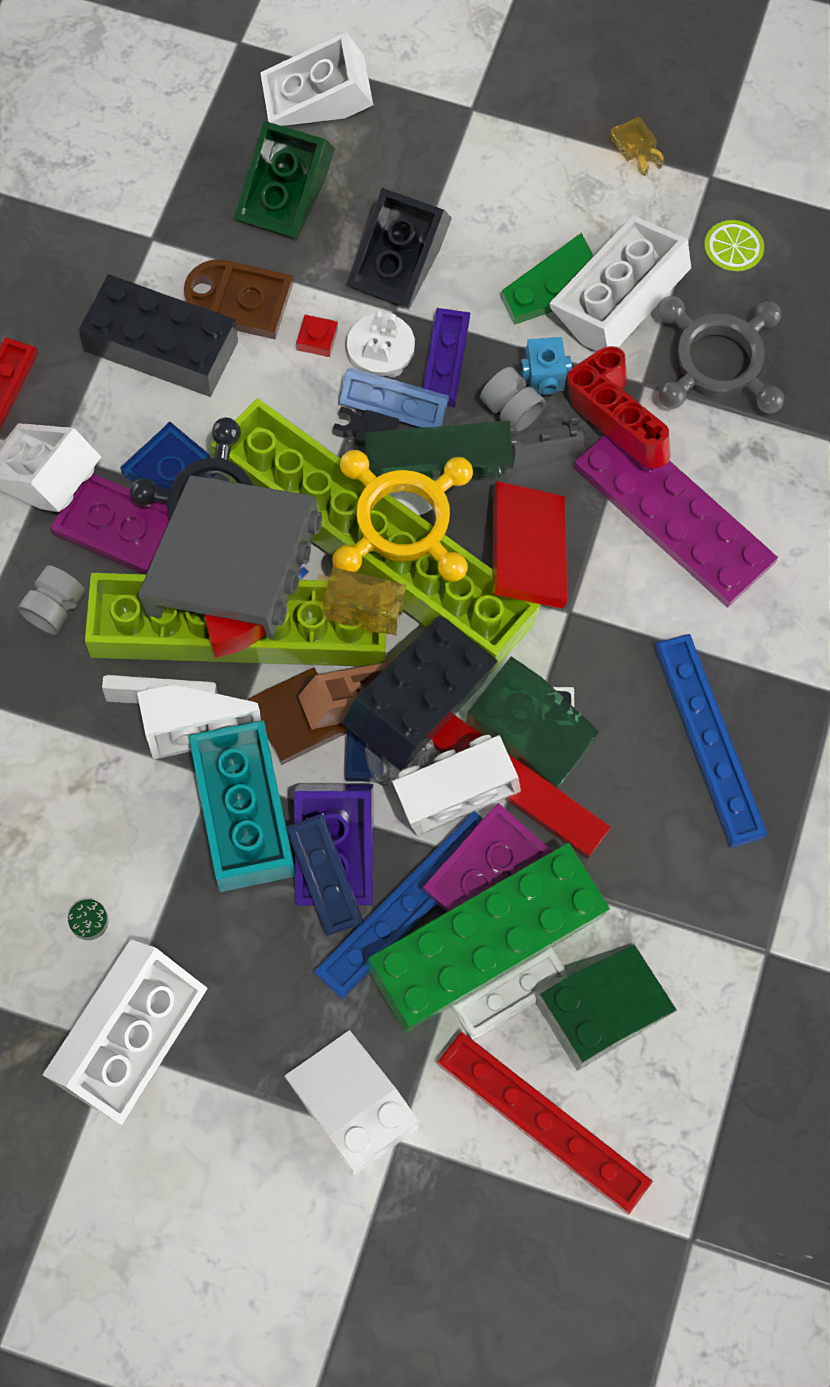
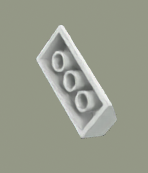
[549,215,691,351]
[43,939,207,1125]

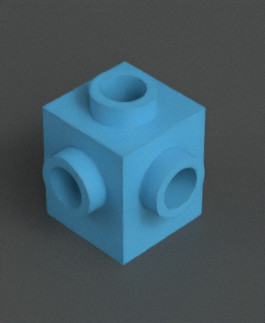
[521,337,572,395]

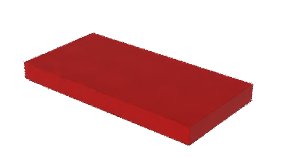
[493,481,568,609]

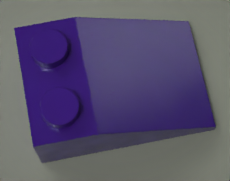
[294,784,374,905]

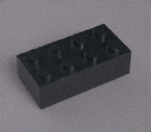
[79,274,238,397]
[342,615,498,771]

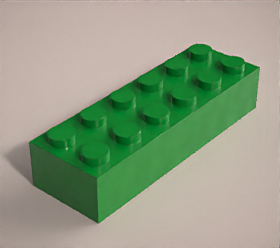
[366,843,610,1034]

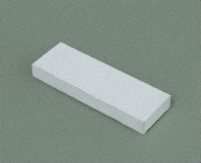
[102,675,218,704]
[451,947,569,1040]

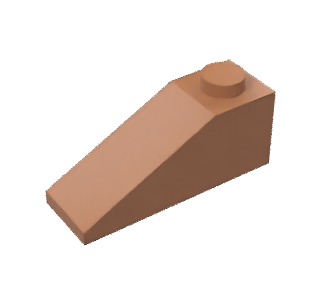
[298,661,392,729]

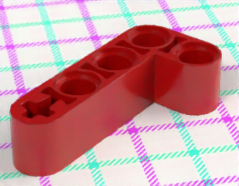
[567,346,671,469]

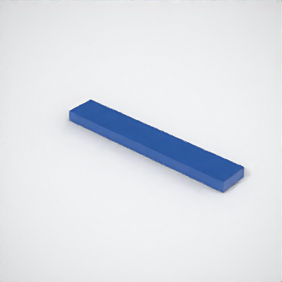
[654,634,768,849]
[314,811,483,1001]

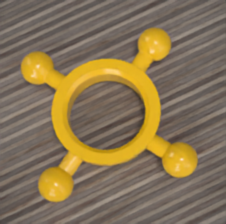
[332,450,473,582]

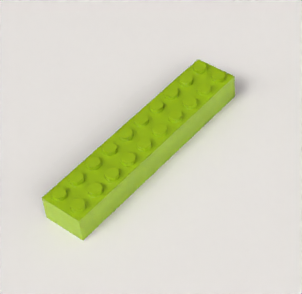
[210,398,541,674]

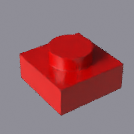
[296,314,338,357]

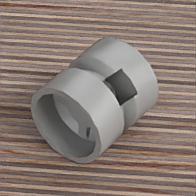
[480,367,546,433]
[17,565,86,635]

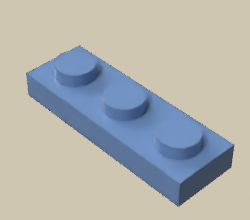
[339,367,450,432]

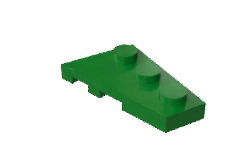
[501,232,594,325]

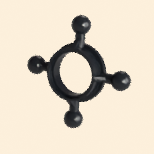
[130,417,255,520]

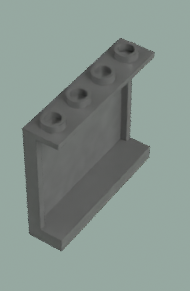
[138,475,322,639]

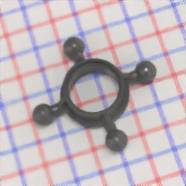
[658,296,785,414]

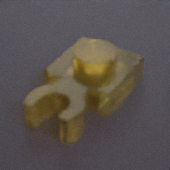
[610,116,664,176]

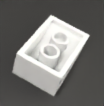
[261,31,373,126]
[0,423,101,512]
[137,683,261,760]
[284,1030,419,1176]

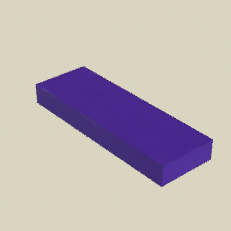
[423,308,471,407]

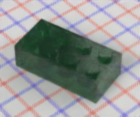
[362,421,513,480]

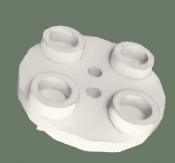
[347,311,415,377]

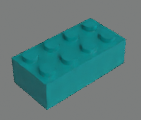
[189,720,295,892]

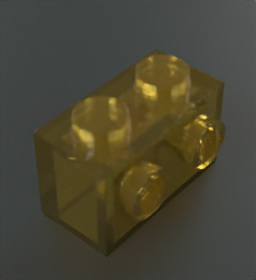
[323,567,406,636]

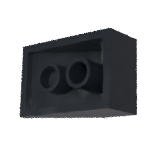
[346,188,452,309]

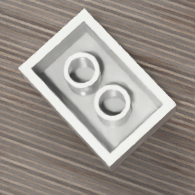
[392,735,521,836]

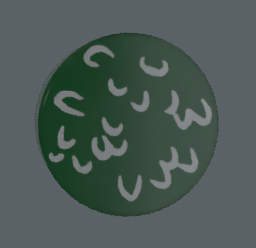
[68,899,109,941]

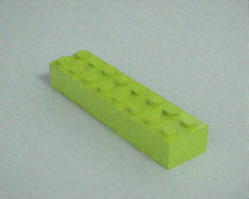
[85,573,388,667]

